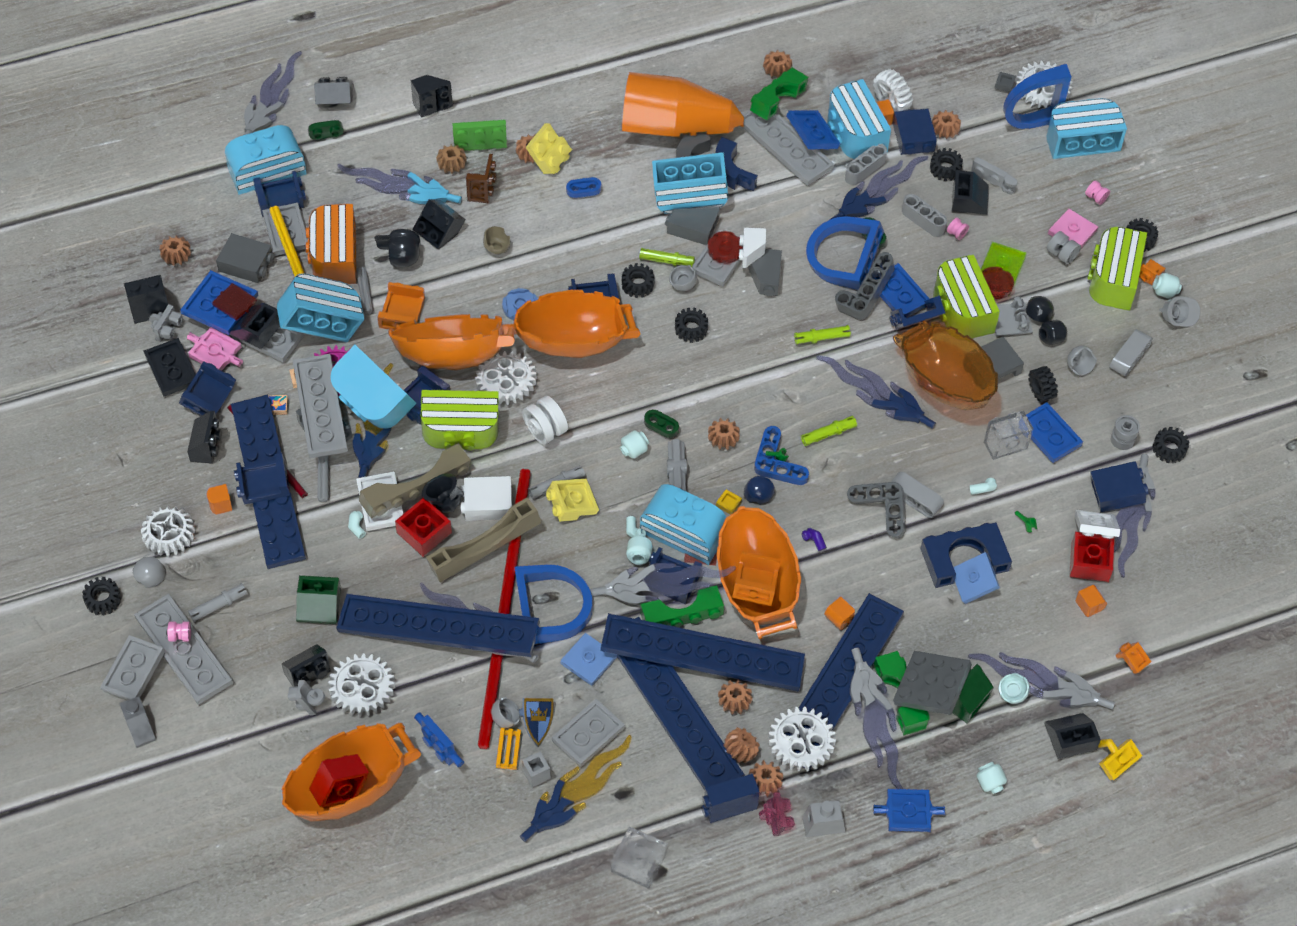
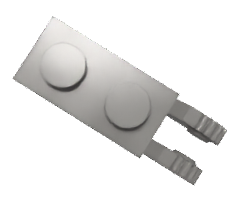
[971,157,1018,194]

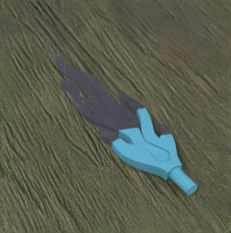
[338,164,462,204]

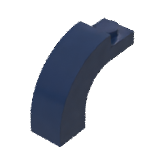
[715,137,758,191]

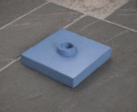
[954,552,1000,604]
[560,633,617,686]

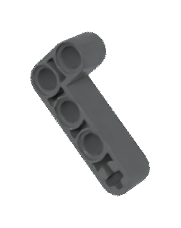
[835,252,895,320]

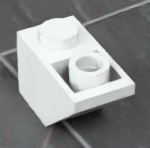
[739,228,766,268]

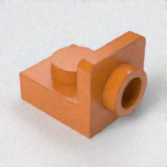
[1139,259,1166,285]
[1115,642,1152,674]

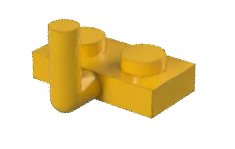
[1098,739,1142,780]

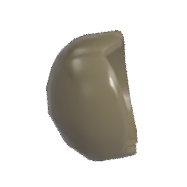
[483,226,510,255]

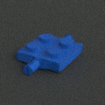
[414,712,464,768]
[873,789,945,832]

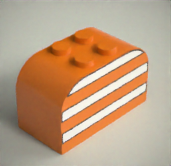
[306,204,357,284]

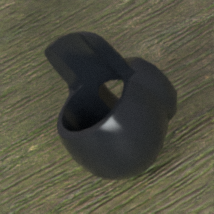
[374,229,421,268]

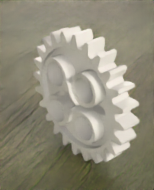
[1016,61,1072,108]
[475,351,537,405]
[328,653,395,717]
[768,707,836,771]

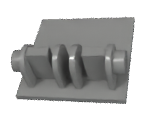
[995,297,1033,336]

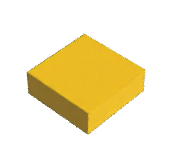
[715,489,742,515]

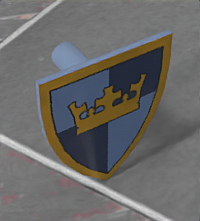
[519,698,553,746]

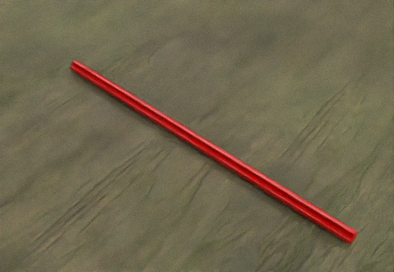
[478,469,531,749]

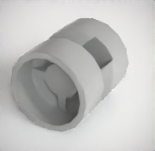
[1046,231,1081,265]
[1111,415,1140,450]

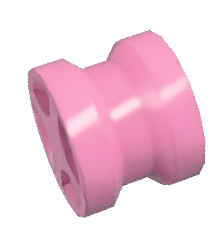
[947,218,969,240]

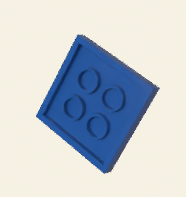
[180,270,258,335]

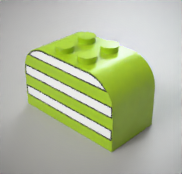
[1087,227,1147,311]
[933,254,1000,339]
[421,390,499,451]

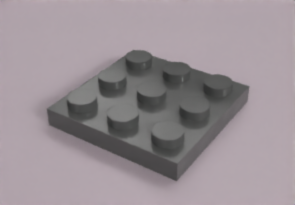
[893,651,972,715]

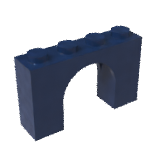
[920,522,1012,588]

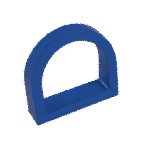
[1003,64,1071,129]
[806,217,884,290]
[515,565,593,644]

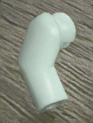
[970,478,997,495]
[348,511,366,539]
[626,516,646,538]

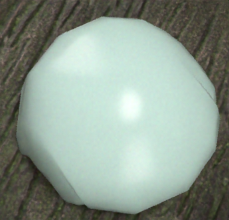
[998,673,1030,704]

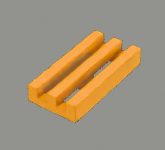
[496,728,521,770]

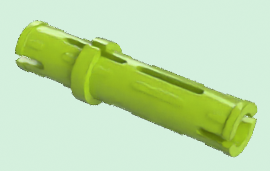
[639,248,695,267]
[794,325,851,345]
[801,415,857,446]

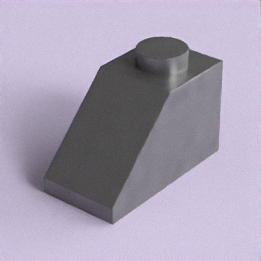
[119,696,156,748]

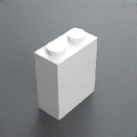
[461,476,512,521]

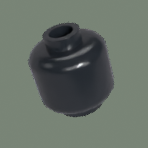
[1039,320,1067,345]

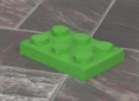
[452,120,507,151]

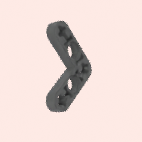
[847,482,905,539]

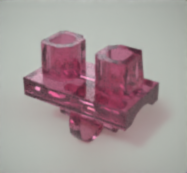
[759,792,795,836]

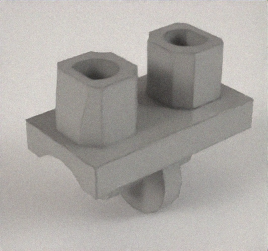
[149,304,183,342]
[288,680,325,715]

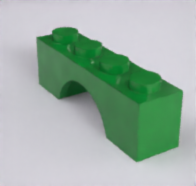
[750,67,809,120]
[640,586,724,628]
[873,651,930,736]

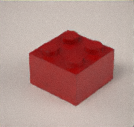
[395,498,452,557]
[1069,531,1114,582]
[309,754,369,808]

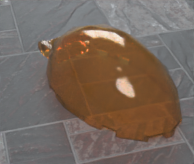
[893,320,998,411]

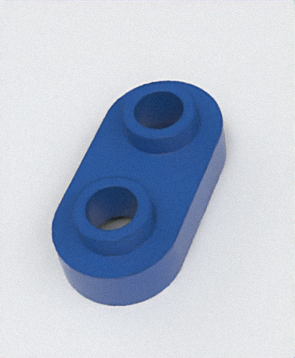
[566,177,601,198]

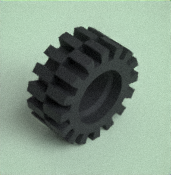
[930,148,963,181]
[1126,218,1159,252]
[621,263,655,298]
[675,307,708,343]
[1028,366,1058,402]
[1152,427,1190,463]
[82,577,121,616]

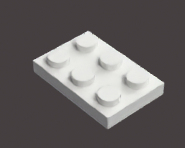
[356,472,403,531]
[1075,510,1120,539]

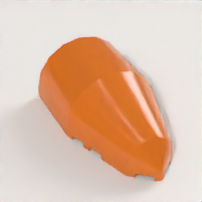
[622,72,744,137]

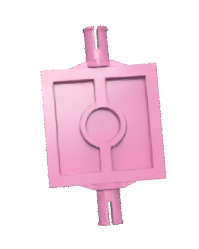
[187,327,243,371]

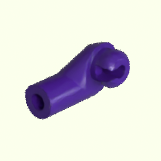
[801,528,827,551]

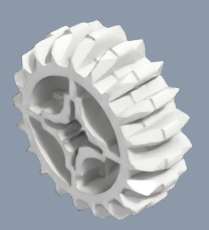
[873,69,913,112]
[141,505,195,557]

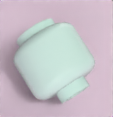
[1153,273,1182,299]
[620,430,649,459]
[626,536,653,565]
[976,762,1007,794]

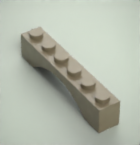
[359,443,471,518]
[426,497,541,583]

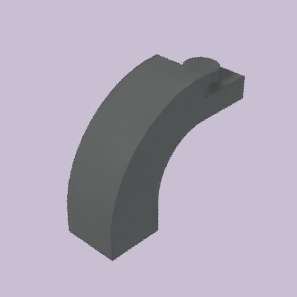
[676,132,711,158]

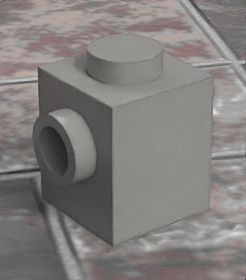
[522,751,550,787]

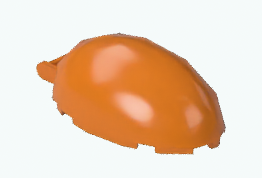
[514,290,641,358]
[388,314,517,371]
[717,506,801,640]
[282,723,421,822]

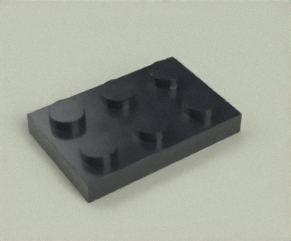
[143,338,196,397]

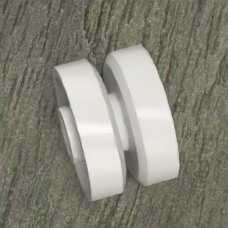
[522,395,568,445]

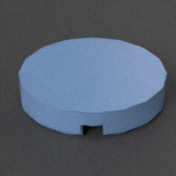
[502,288,538,320]

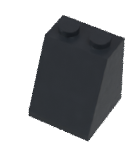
[124,275,168,324]

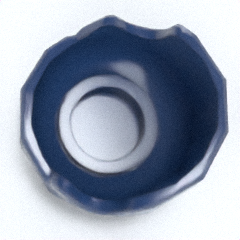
[744,476,775,505]

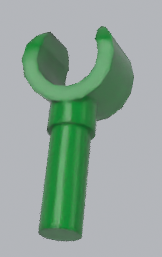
[765,448,789,462]
[1015,511,1037,533]

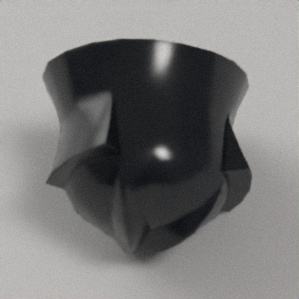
[422,474,464,513]

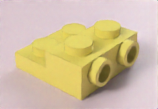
[526,123,572,174]
[546,479,599,522]

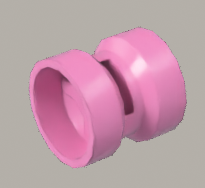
[1085,180,1110,205]
[167,621,191,642]

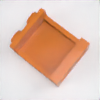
[377,282,425,330]
[732,552,781,606]

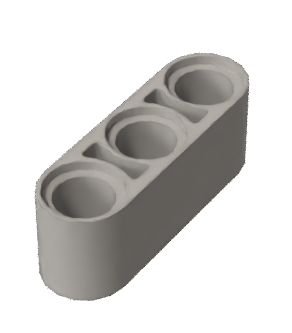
[845,144,887,185]
[902,194,947,237]
[1109,329,1153,377]
[889,472,944,518]

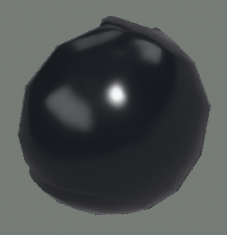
[1026,296,1054,323]

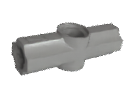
[667,439,687,491]

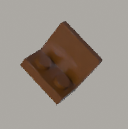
[466,154,497,203]

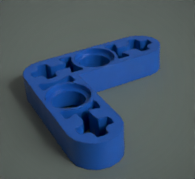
[754,426,809,485]

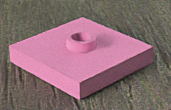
[1048,209,1098,248]

